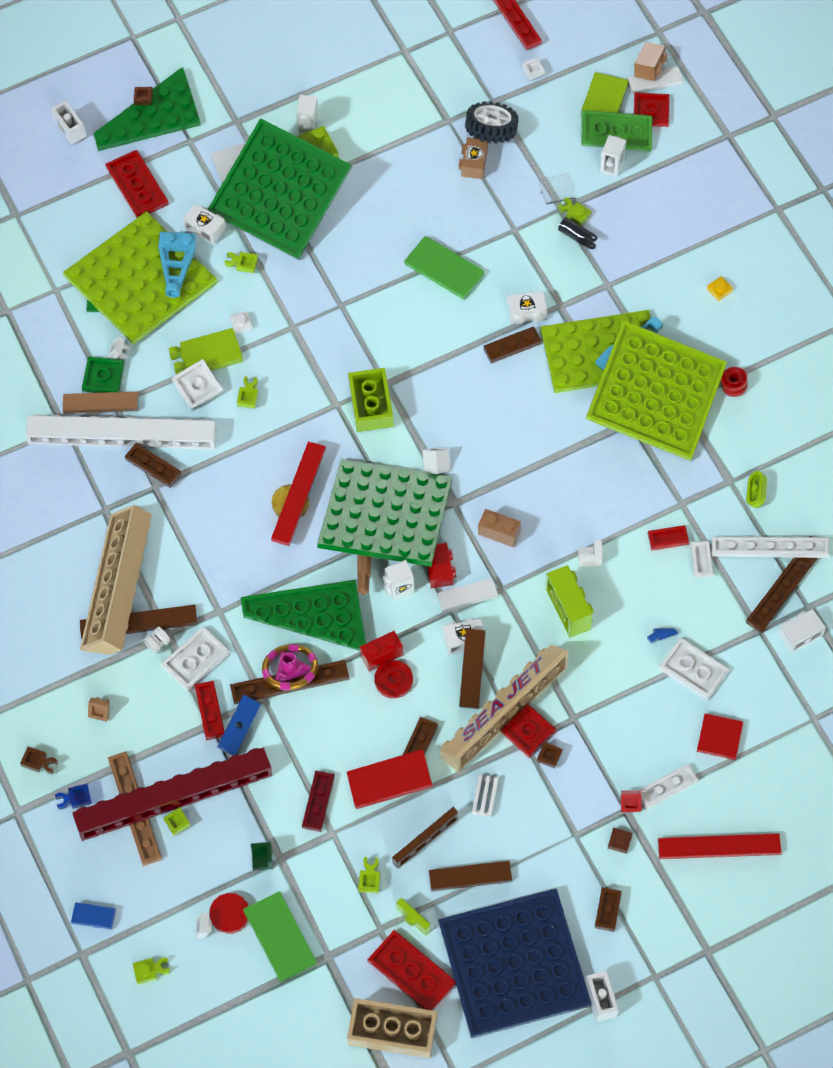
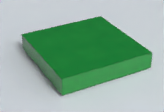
[81,356,125,393]

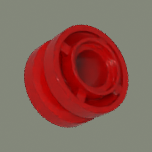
[721,367,748,397]

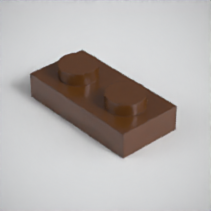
[594,887,622,932]

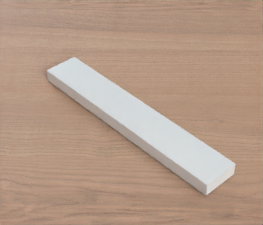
[712,537,829,558]

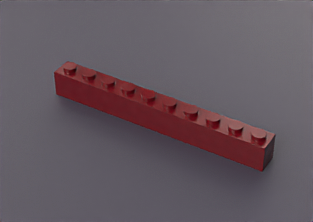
[72,747,273,842]

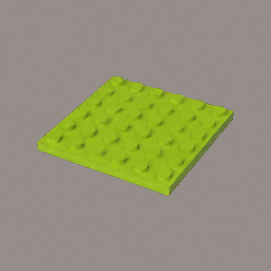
[63,211,217,345]
[585,320,727,461]

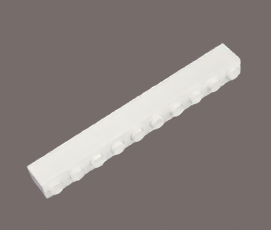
[26,414,217,449]

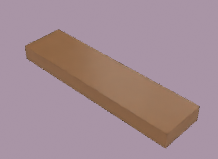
[63,392,138,414]

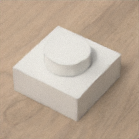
[522,57,545,80]
[229,311,252,334]
[195,912,212,939]

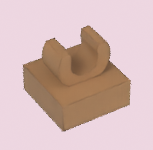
[88,697,110,722]

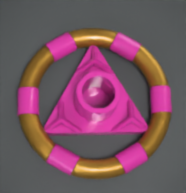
[262,644,318,690]

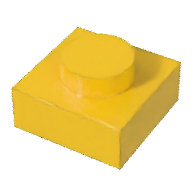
[707,276,733,302]

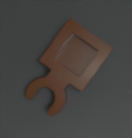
[20,746,58,774]

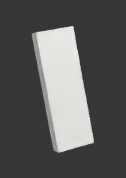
[628,66,683,95]
[437,578,498,613]
[640,764,698,810]

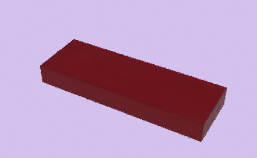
[302,770,335,832]

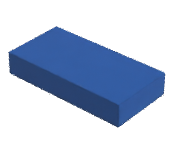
[71,902,116,930]

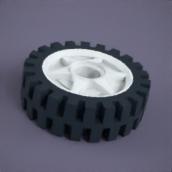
[465,101,519,144]

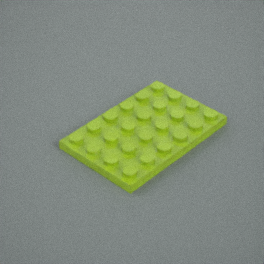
[540,310,652,393]

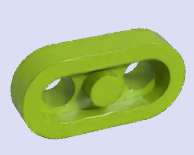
[746,471,767,508]

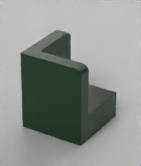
[251,842,273,871]

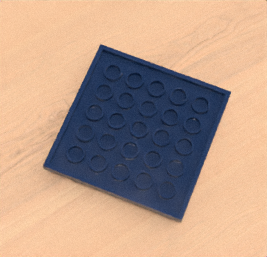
[438,888,592,1039]

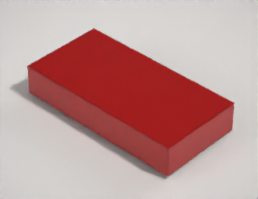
[647,525,689,551]

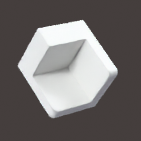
[422,447,450,474]
[578,540,603,566]

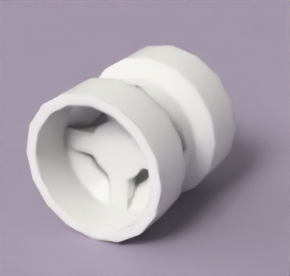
[143,627,171,654]

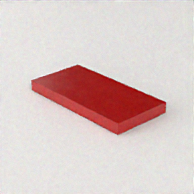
[105,149,169,219]
[346,749,433,810]
[367,930,456,1011]

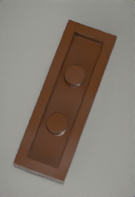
[483,326,541,364]
[124,443,181,488]

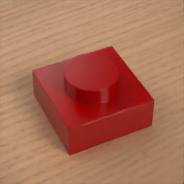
[621,790,641,812]

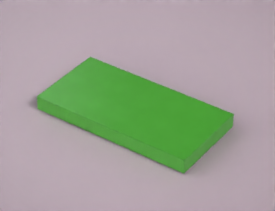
[581,110,652,152]
[404,236,485,300]
[243,891,317,983]

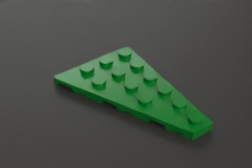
[93,67,201,151]
[240,580,366,651]

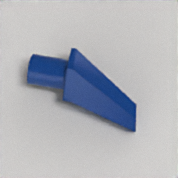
[647,628,679,643]

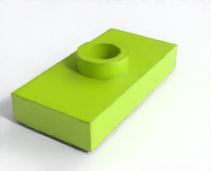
[396,898,431,936]

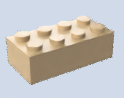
[347,998,437,1059]

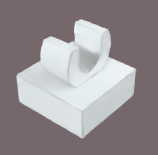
[107,336,130,360]

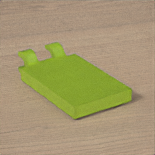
[580,72,629,117]
[168,328,244,375]

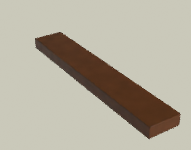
[746,535,818,633]
[80,605,198,639]
[230,660,349,705]

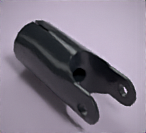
[558,217,597,249]

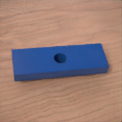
[217,695,261,756]

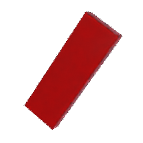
[194,680,224,741]

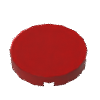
[374,660,413,699]
[209,893,248,934]

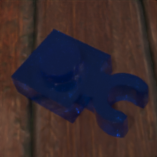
[55,783,92,810]

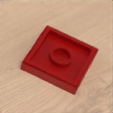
[633,92,670,127]
[500,704,556,758]
[696,713,743,760]

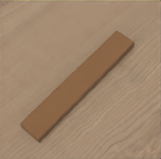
[108,751,162,867]

